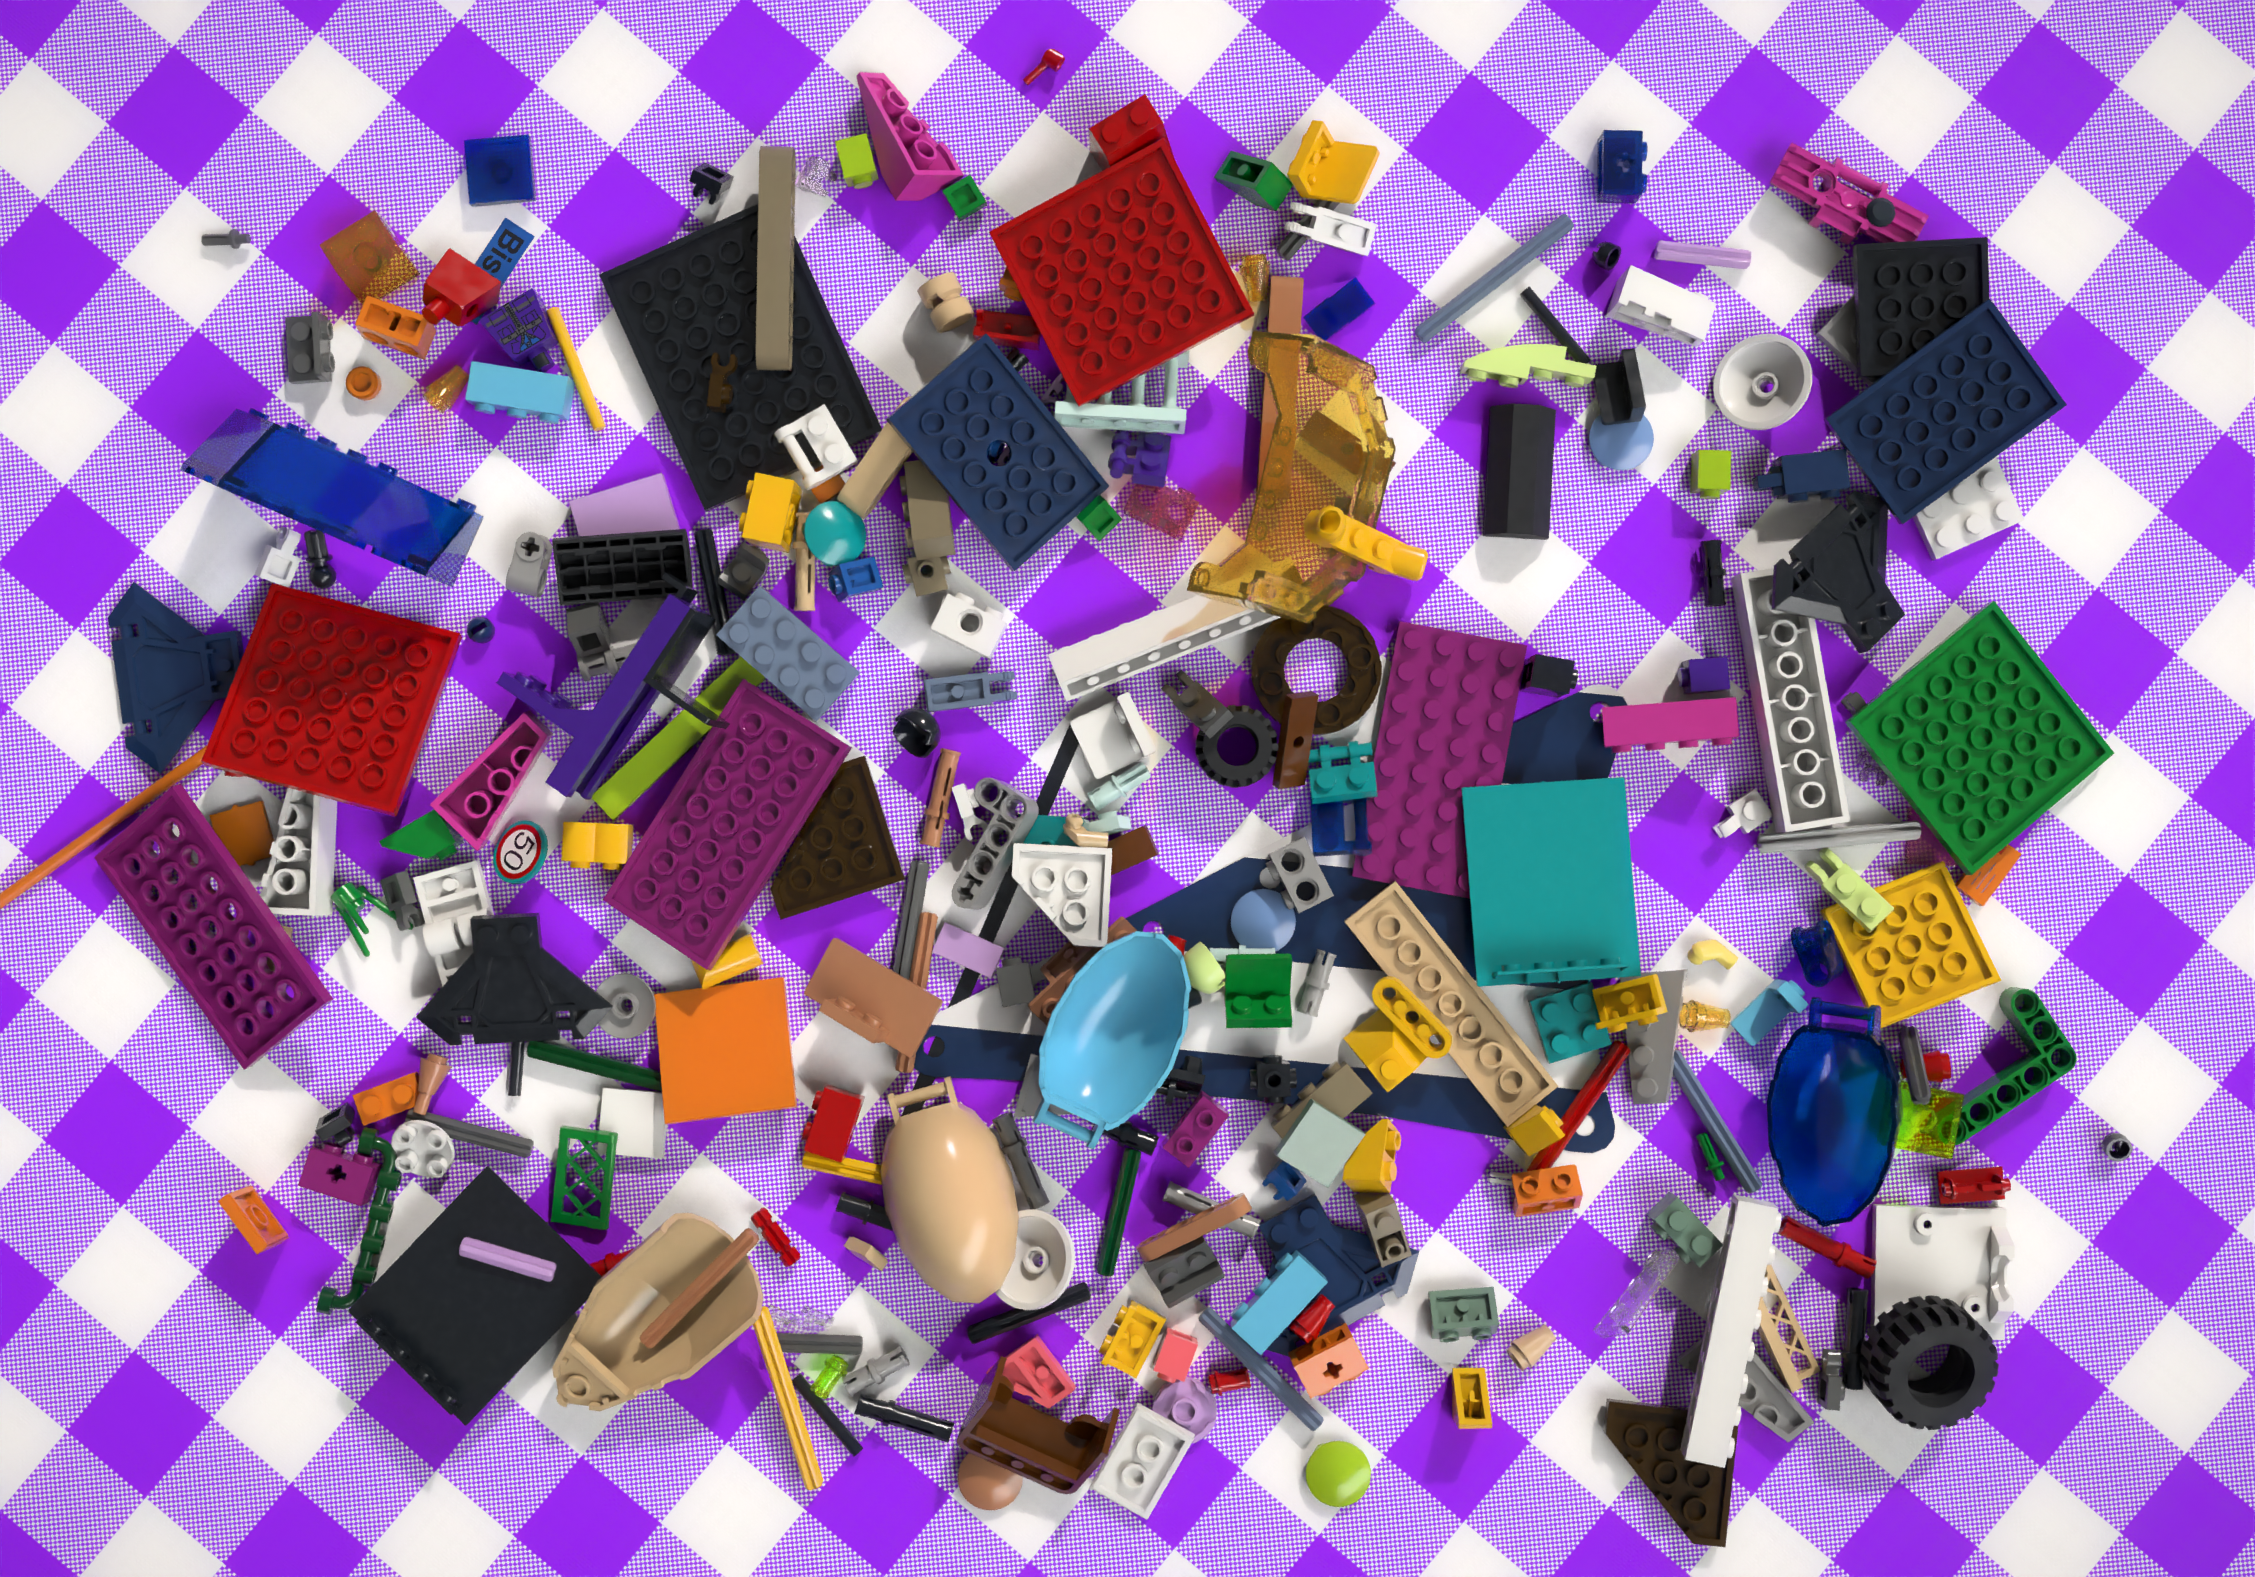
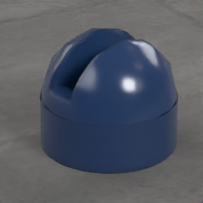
[467,617,495,643]

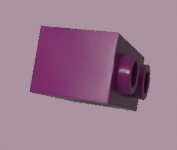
[1162,1091,1229,1168]
[298,1142,383,1206]

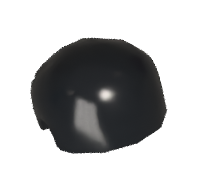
[893,707,941,758]

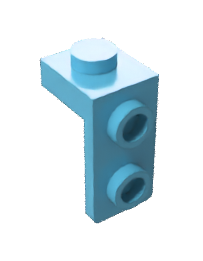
[1730,979,1809,1046]

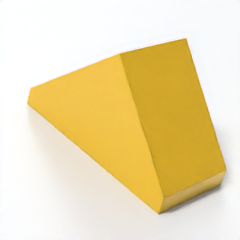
[1452,1368,1492,1429]

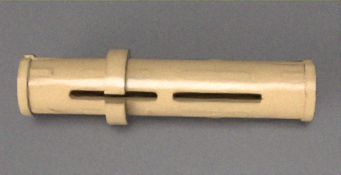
[793,512,815,611]

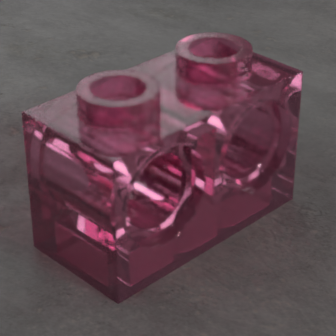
[1124,481,1199,542]

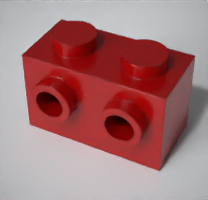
[801,1085,865,1162]

